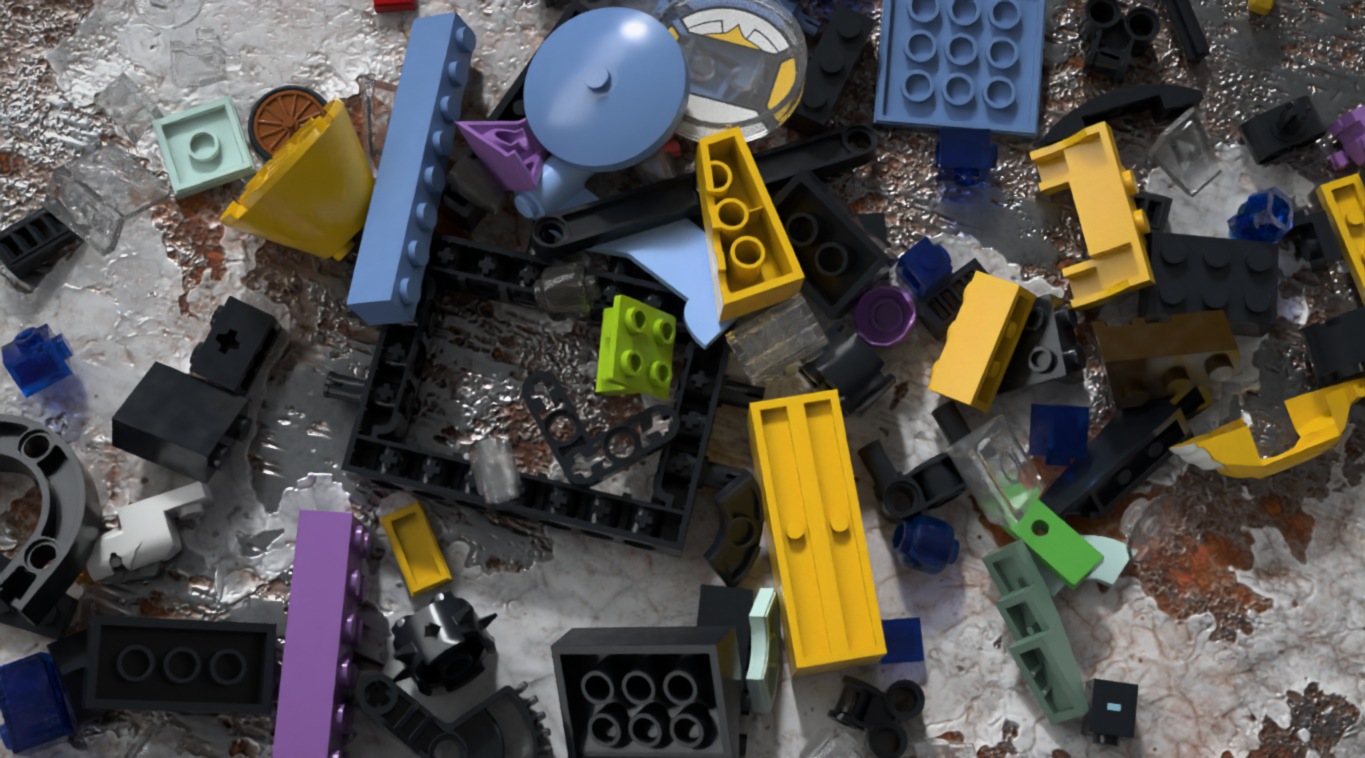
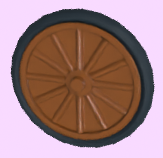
[248,85,327,161]

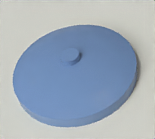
[523,7,690,172]

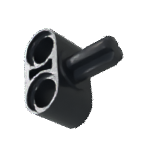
[1238,95,1328,165]

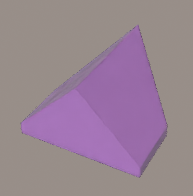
[454,118,548,192]

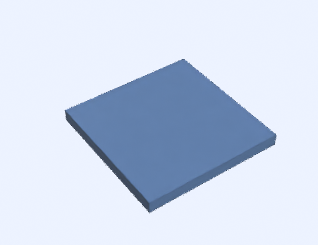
[872,0,1047,139]

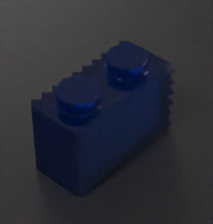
[0,652,76,756]

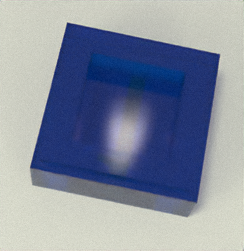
[879,617,924,665]

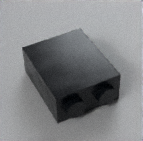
[112,361,252,484]

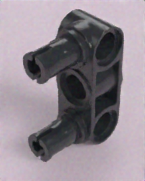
[857,400,997,524]

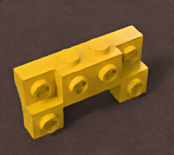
[1029,121,1156,312]

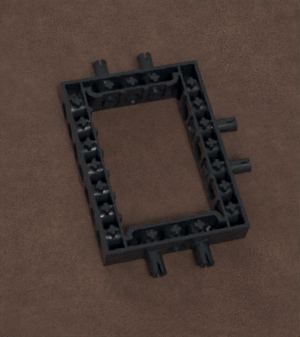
[323,220,765,558]

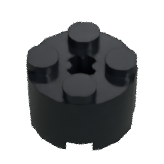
[1299,306,1365,386]
[798,322,896,419]

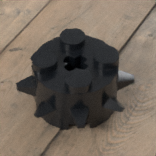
[391,591,498,696]

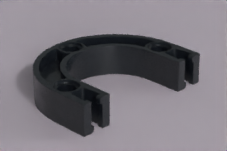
[0,414,100,627]

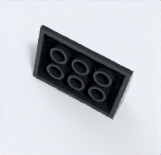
[550,626,741,758]

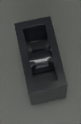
[189,296,283,397]

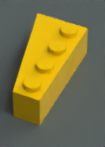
[695,126,805,323]

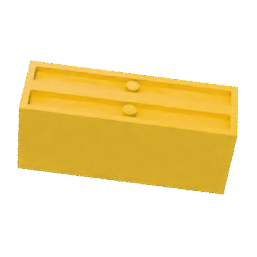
[746,389,887,678]

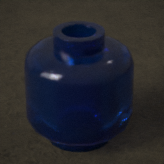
[892,513,960,575]

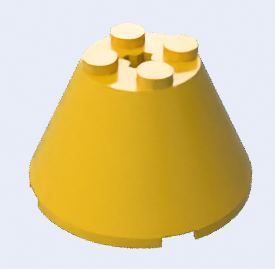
[219,97,376,261]

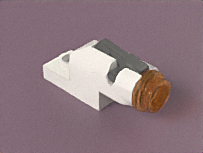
[75,481,215,586]

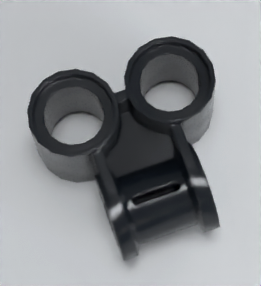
[1077,0,1161,85]
[827,675,925,758]

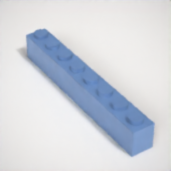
[346,12,476,326]

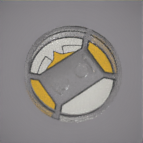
[652,0,807,142]

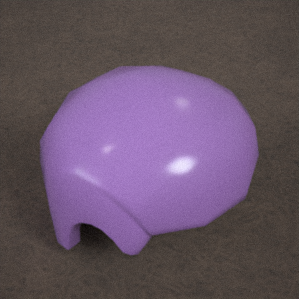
[853,285,917,349]

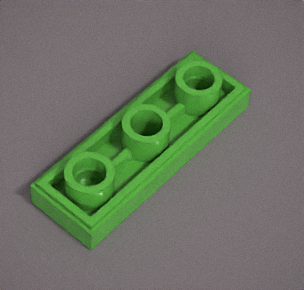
[977,472,1104,591]

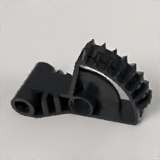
[357,674,552,758]

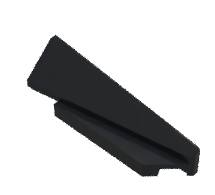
[1039,385,1214,519]

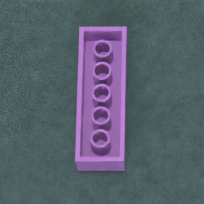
[272,510,371,758]

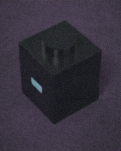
[1080,678,1139,747]

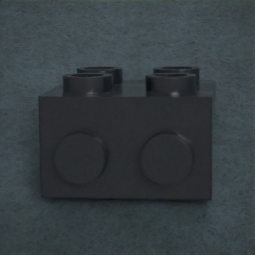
[996,294,1086,396]

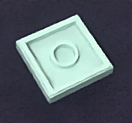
[152,95,257,199]

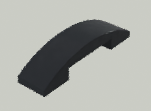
[1038,85,1204,149]

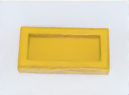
[380,501,454,598]

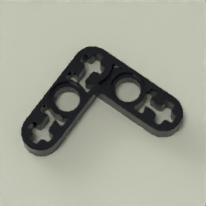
[522,371,680,489]

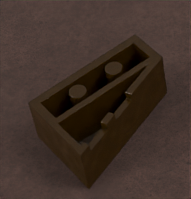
[1091,310,1243,411]

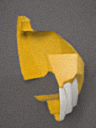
[1169,378,1365,479]

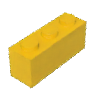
[927,270,1037,414]

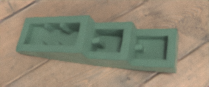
[982,539,1089,725]

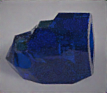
[1227,187,1294,243]

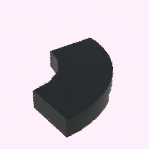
[703,470,765,588]

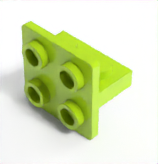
[595,295,676,400]

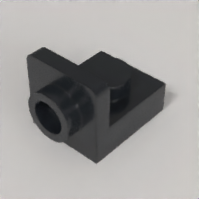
[1275,209,1342,273]

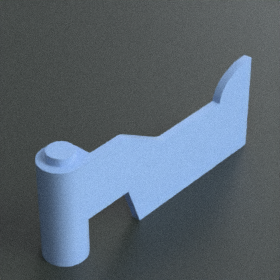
[513,155,740,350]

